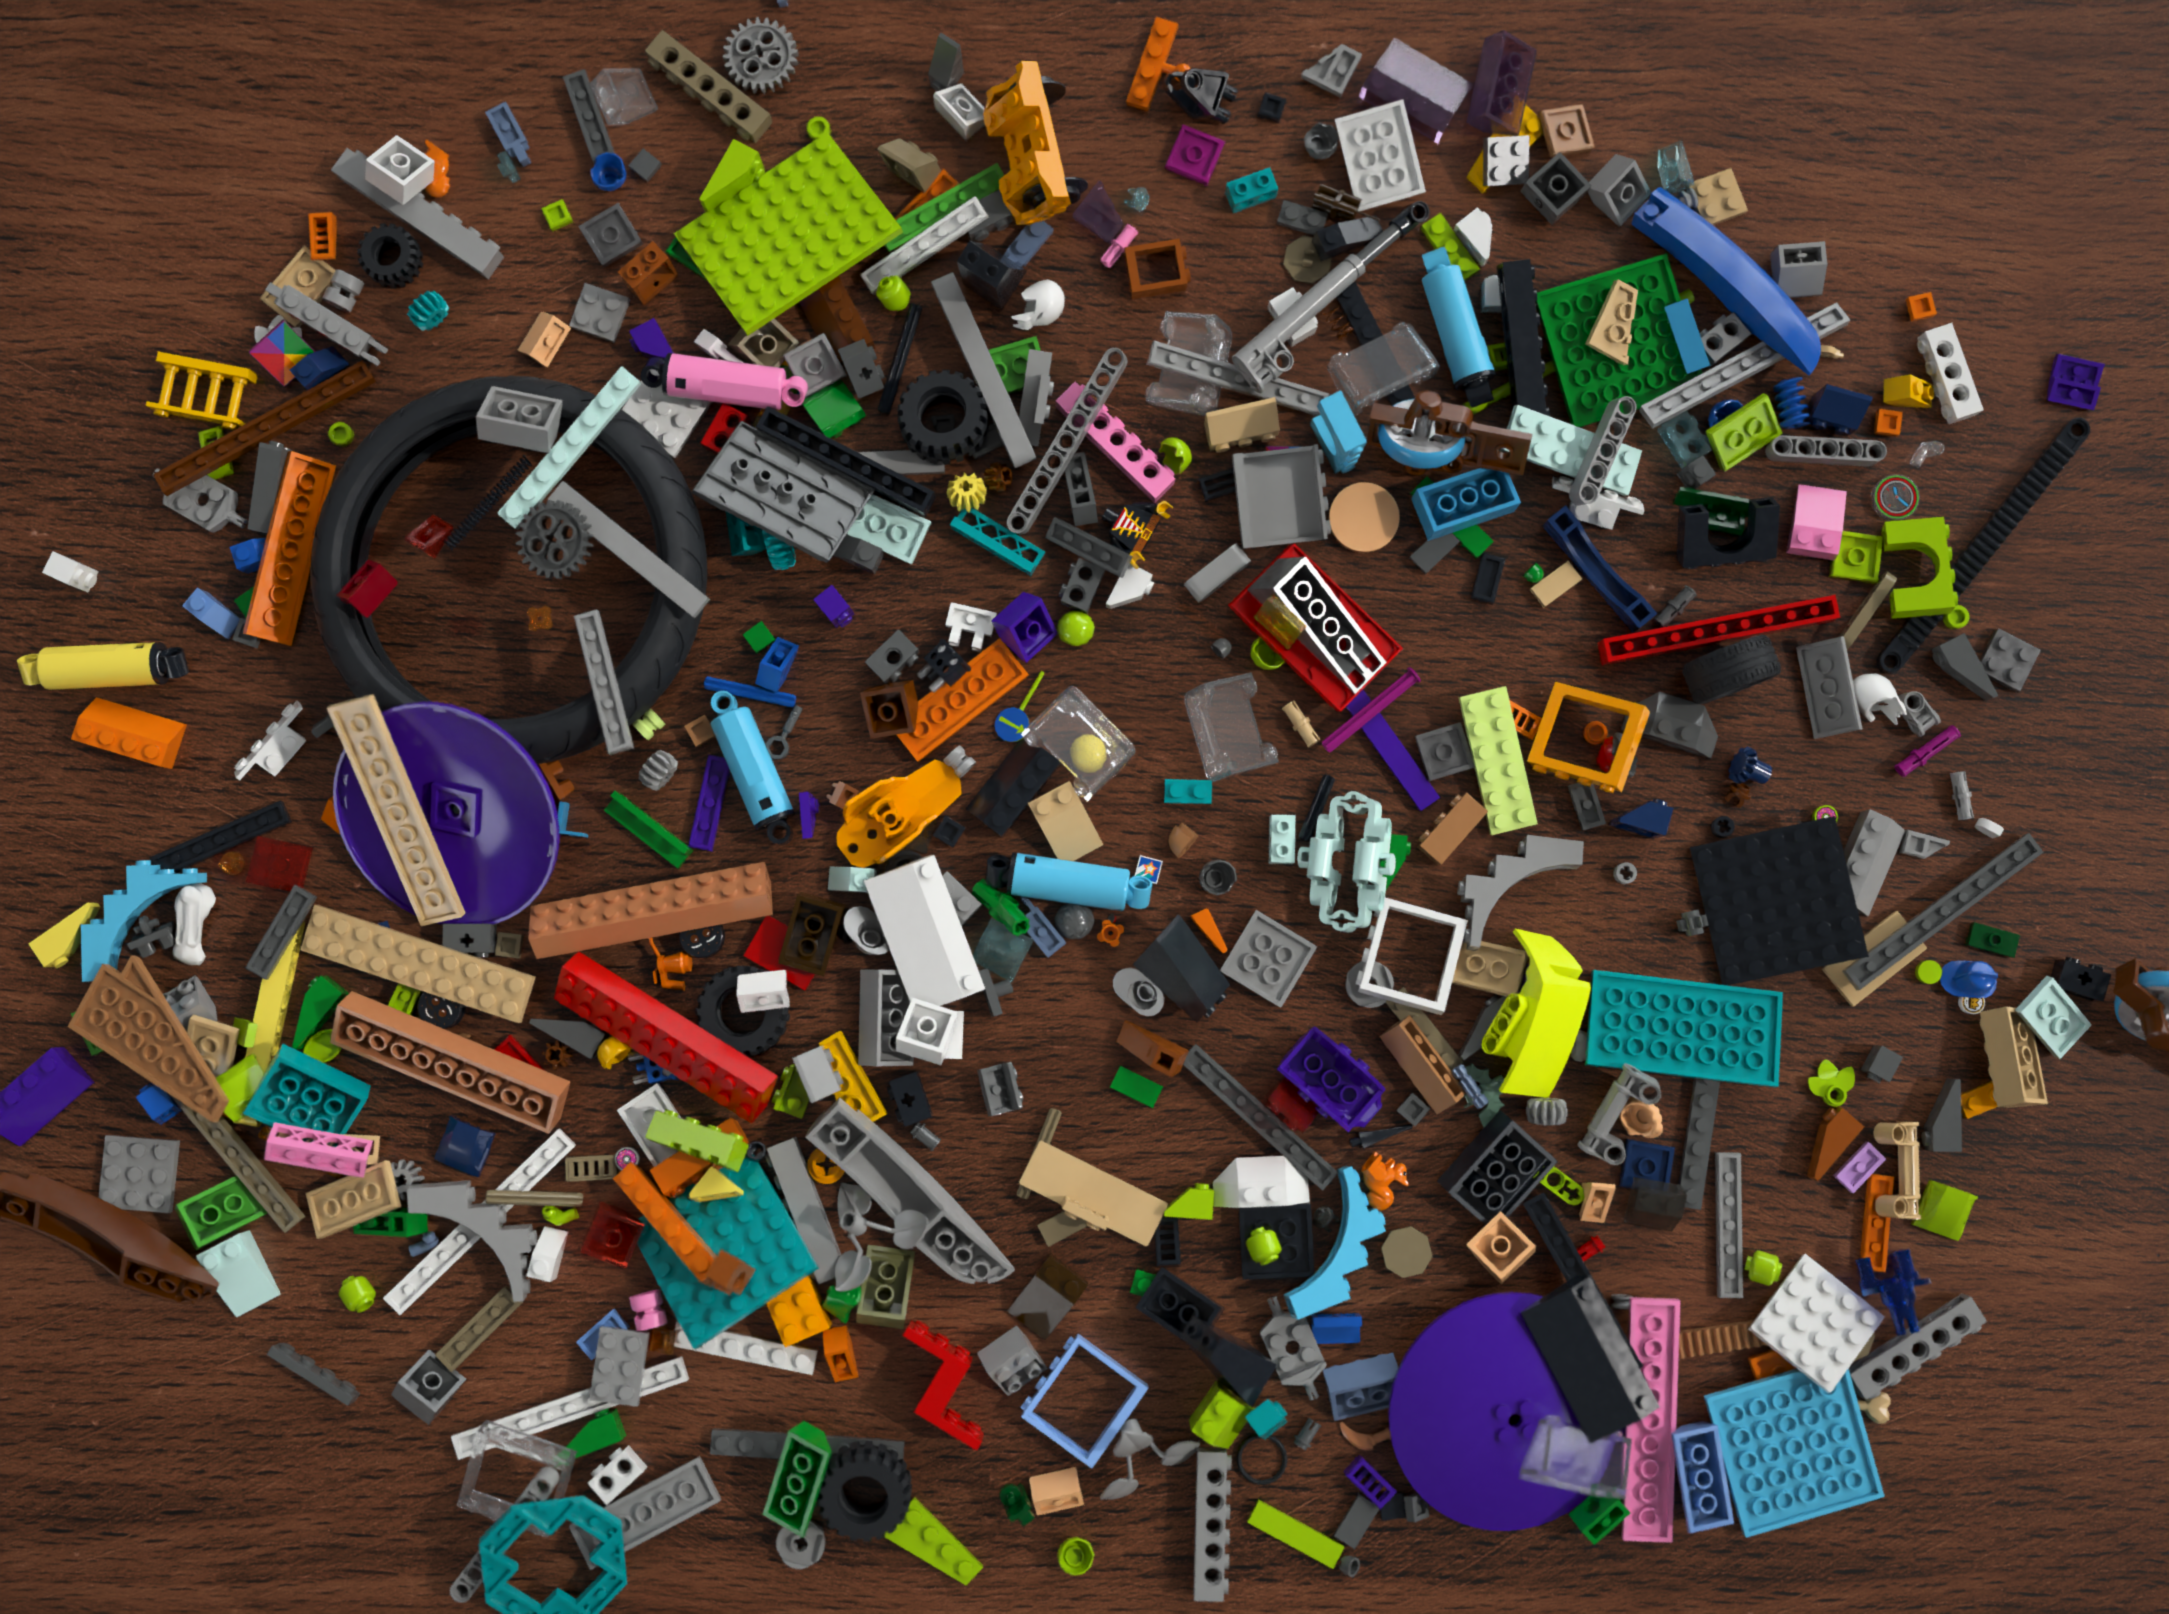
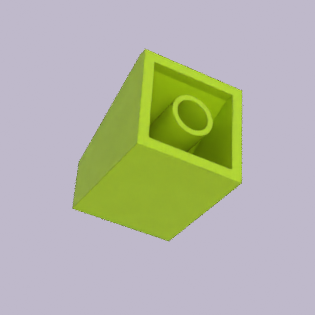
[1189,1380,1255,1449]

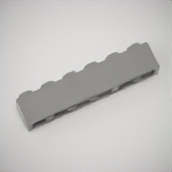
[765,1137,842,1284]

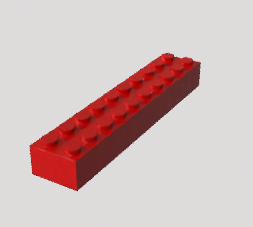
[554,952,778,1124]

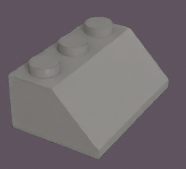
[476,386,563,453]

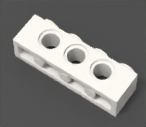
[1917,323,1984,424]

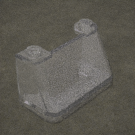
[1146,311,1232,416]
[1327,322,1440,416]
[1185,672,1279,782]
[1021,686,1136,801]
[1519,1415,1632,1499]

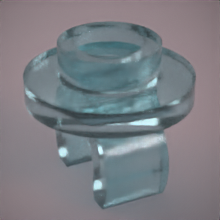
[1124,187,1149,211]

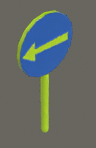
[995,671,1044,742]

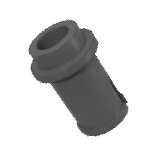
[910,1122,941,1151]
[1294,1417,1321,1450]

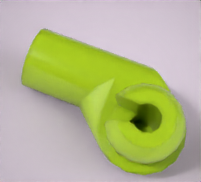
[542,1206,579,1226]

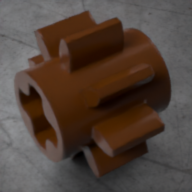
[983,462,1012,492]
[541,1040,573,1070]

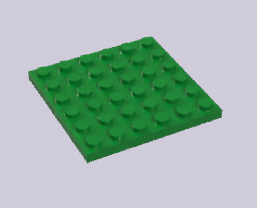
[1535,253,1702,428]

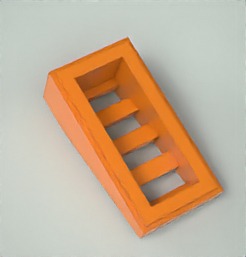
[308,212,337,261]
[1509,700,1542,740]
[1190,908,1228,953]

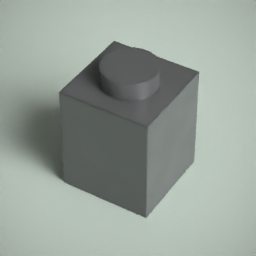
[1861,1045,1903,1084]

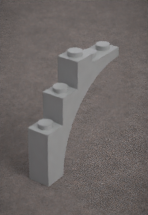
[1457,835,1584,951]
[407,1180,537,1302]

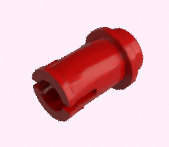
[1577,1235,1606,1262]

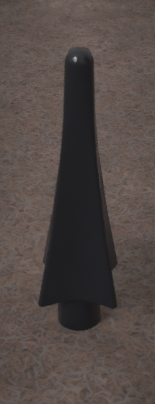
[1349,1124,1413,1149]

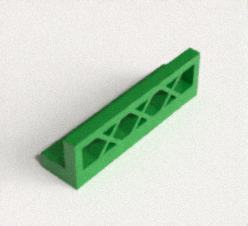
[604,790,694,869]

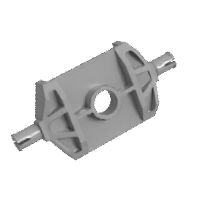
[153,469,248,533]
[1260,1296,1327,1401]

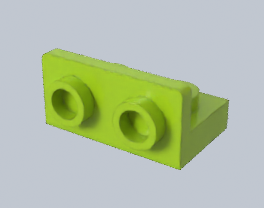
[772,1064,810,1119]

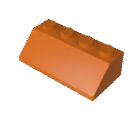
[71,697,187,769]

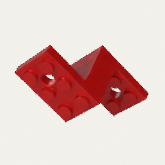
[903,1320,984,1451]

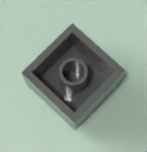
[1520,152,1592,225]

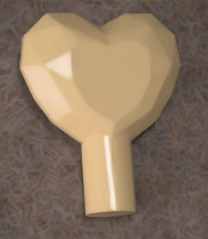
[1857,1392,1891,1424]

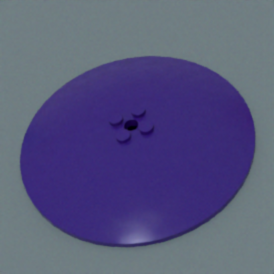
[333,702,559,925]
[1388,1292,1625,1531]

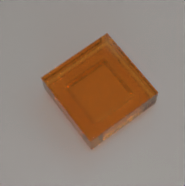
[650,1326,676,1355]

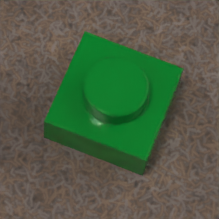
[1130,1269,1157,1297]

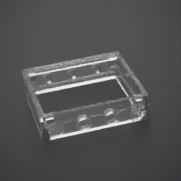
[457,1420,577,1538]

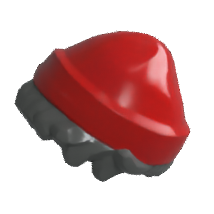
[1596,732,1638,778]

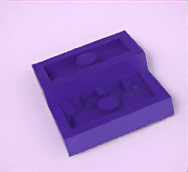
[2047,354,2105,410]

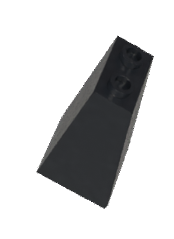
[957,241,1027,311]
[1133,915,1230,1023]
[1181,1316,1277,1407]

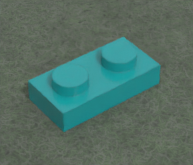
[1164,779,1212,804]

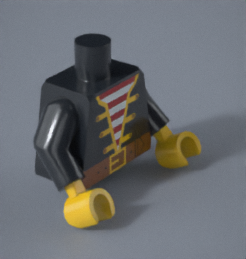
[1102,501,1173,569]

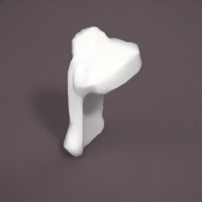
[173,883,216,966]

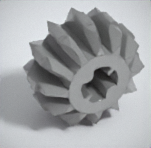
[639,750,678,791]
[1526,1097,1567,1126]
[391,1159,425,1201]

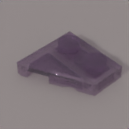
[1072,180,1123,245]

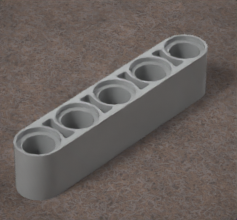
[1569,396,1636,506]
[1765,435,1887,467]

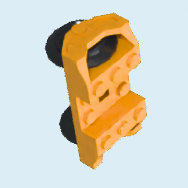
[983,61,1088,225]

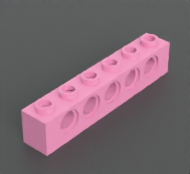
[1055,382,1175,503]

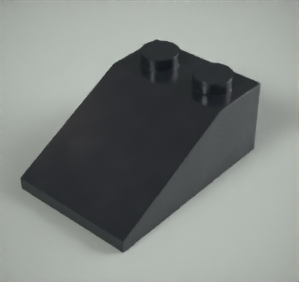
[1136,1267,1225,1342]

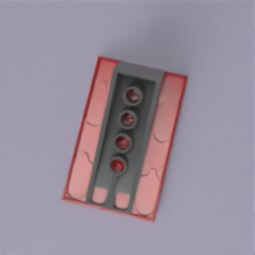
[1228,543,1403,712]

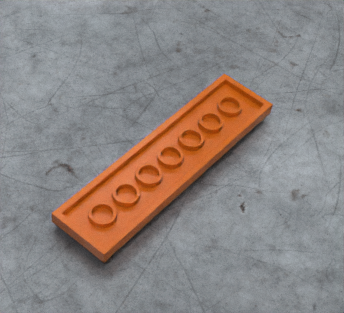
[243,451,336,646]

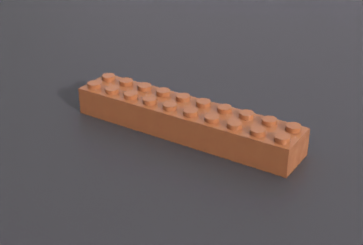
[528,862,773,959]
[330,991,571,1134]

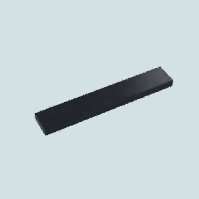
[149,800,292,874]

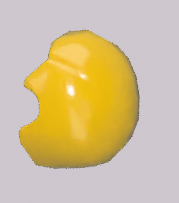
[597,1036,632,1069]

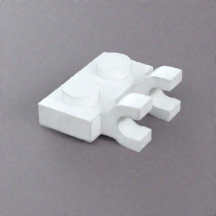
[946,602,997,653]

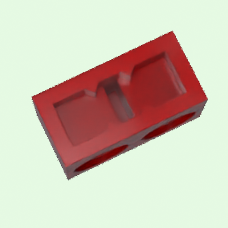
[701,403,751,455]

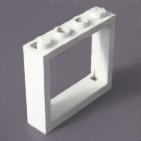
[1356,898,1468,1015]

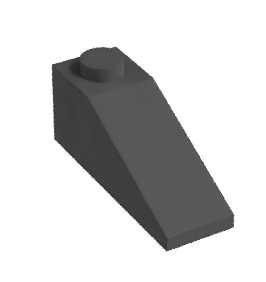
[928,33,964,91]
[1064,452,1098,526]
[1931,633,1998,701]
[1458,994,1507,1060]
[529,1018,610,1059]
[1921,1078,1962,1152]

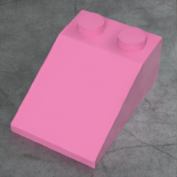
[1786,484,1847,560]

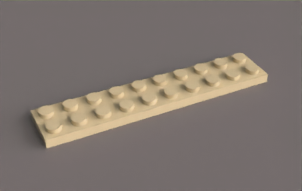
[327,694,466,926]
[300,905,535,1023]

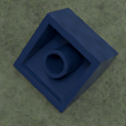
[1805,384,1872,436]
[1609,799,1674,839]

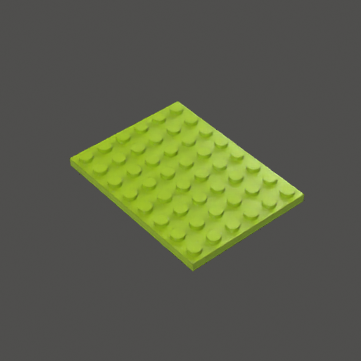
[674,132,903,336]

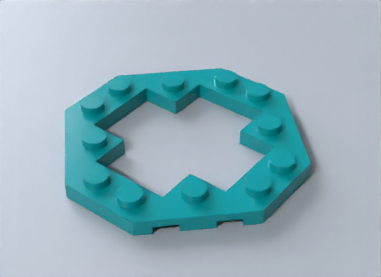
[479,1496,627,1614]

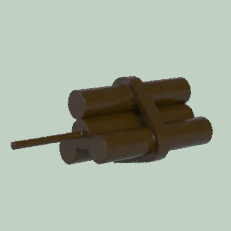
[1312,184,1380,221]

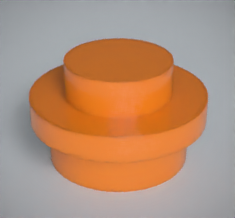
[1583,721,1608,745]

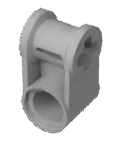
[1898,691,1941,737]

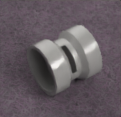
[943,745,976,778]

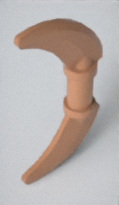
[1340,1422,1391,1451]

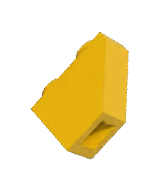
[1884,374,1934,408]

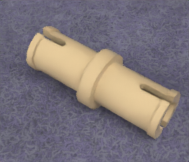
[1282,700,1321,748]

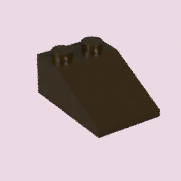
[778,892,846,976]
[1007,1253,1088,1340]

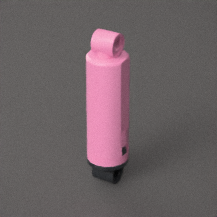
[640,353,808,411]

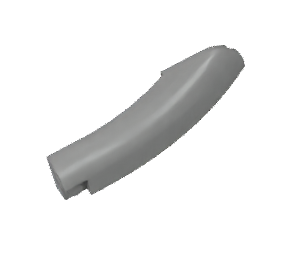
[806,1097,1015,1284]

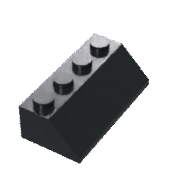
[966,736,1061,838]

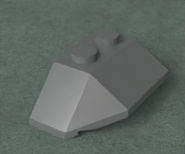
[1620,692,1718,759]

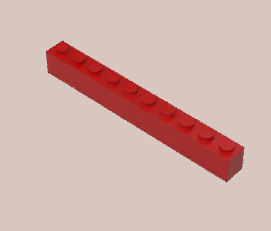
[1597,595,1840,666]

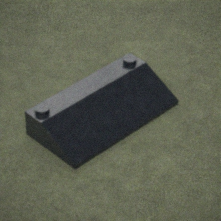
[1519,1276,1660,1443]

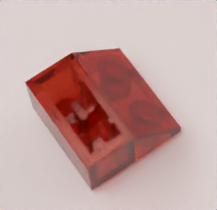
[1264,1076,1319,1133]

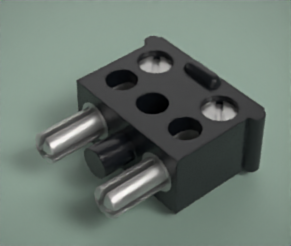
[917,639,971,693]

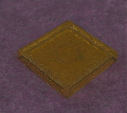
[1254,594,1307,650]

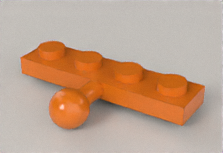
[1126,17,1191,111]

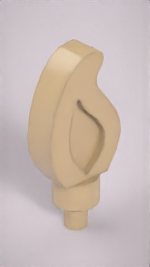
[1820,345,1844,359]

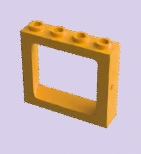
[1527,682,1650,793]

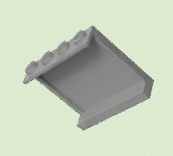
[1232,444,1331,549]

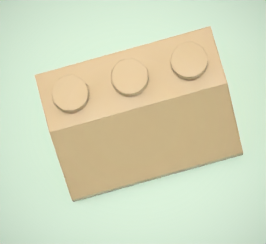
[1204,397,1280,452]

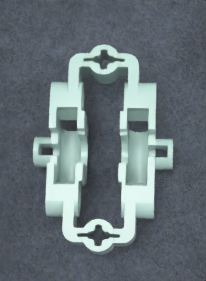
[1297,791,1396,933]

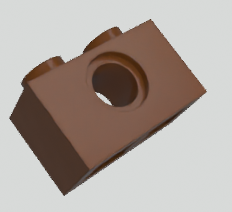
[705,1250,756,1295]

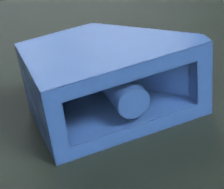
[182,588,240,639]

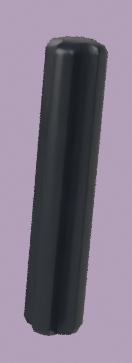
[1299,774,1335,842]

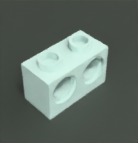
[1269,815,1295,864]

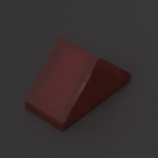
[405,514,454,559]

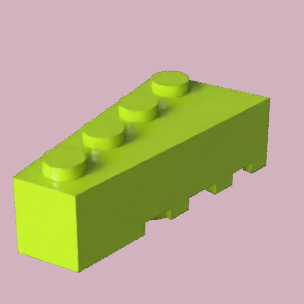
[645,1109,749,1172]

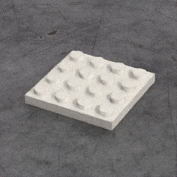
[1748,1254,1885,1393]

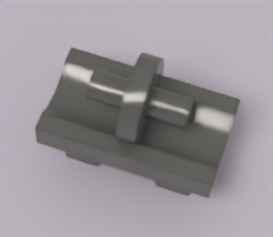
[127,916,176,958]

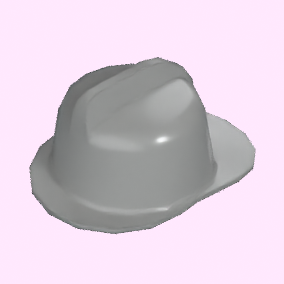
[843,906,889,955]
[1113,968,1164,1016]

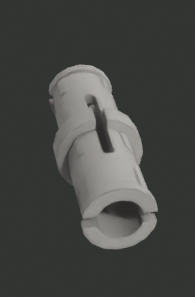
[1950,771,1974,820]

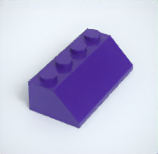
[0,1047,95,1147]

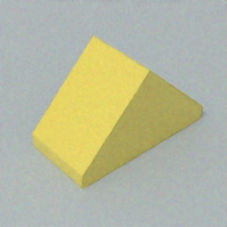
[689,1166,744,1202]

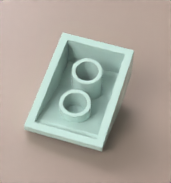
[196,1230,281,1317]

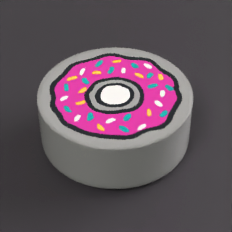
[615,1147,640,1170]

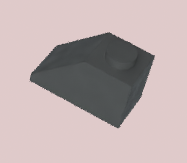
[833,535,884,575]

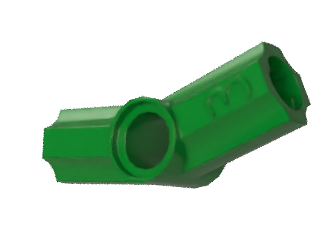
[972,879,1030,936]

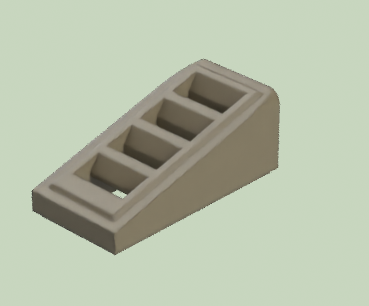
[565,1154,617,1182]

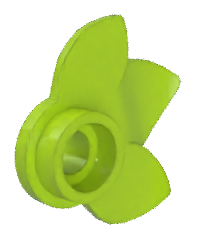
[1808,1059,1855,1107]

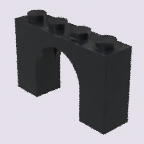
[1676,497,1780,569]

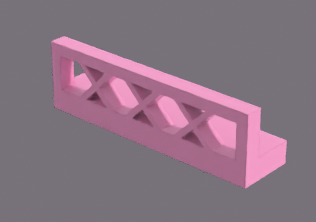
[265,1122,373,1178]

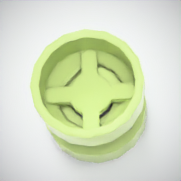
[632,708,665,741]

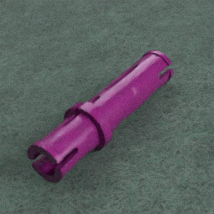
[1894,725,1961,777]

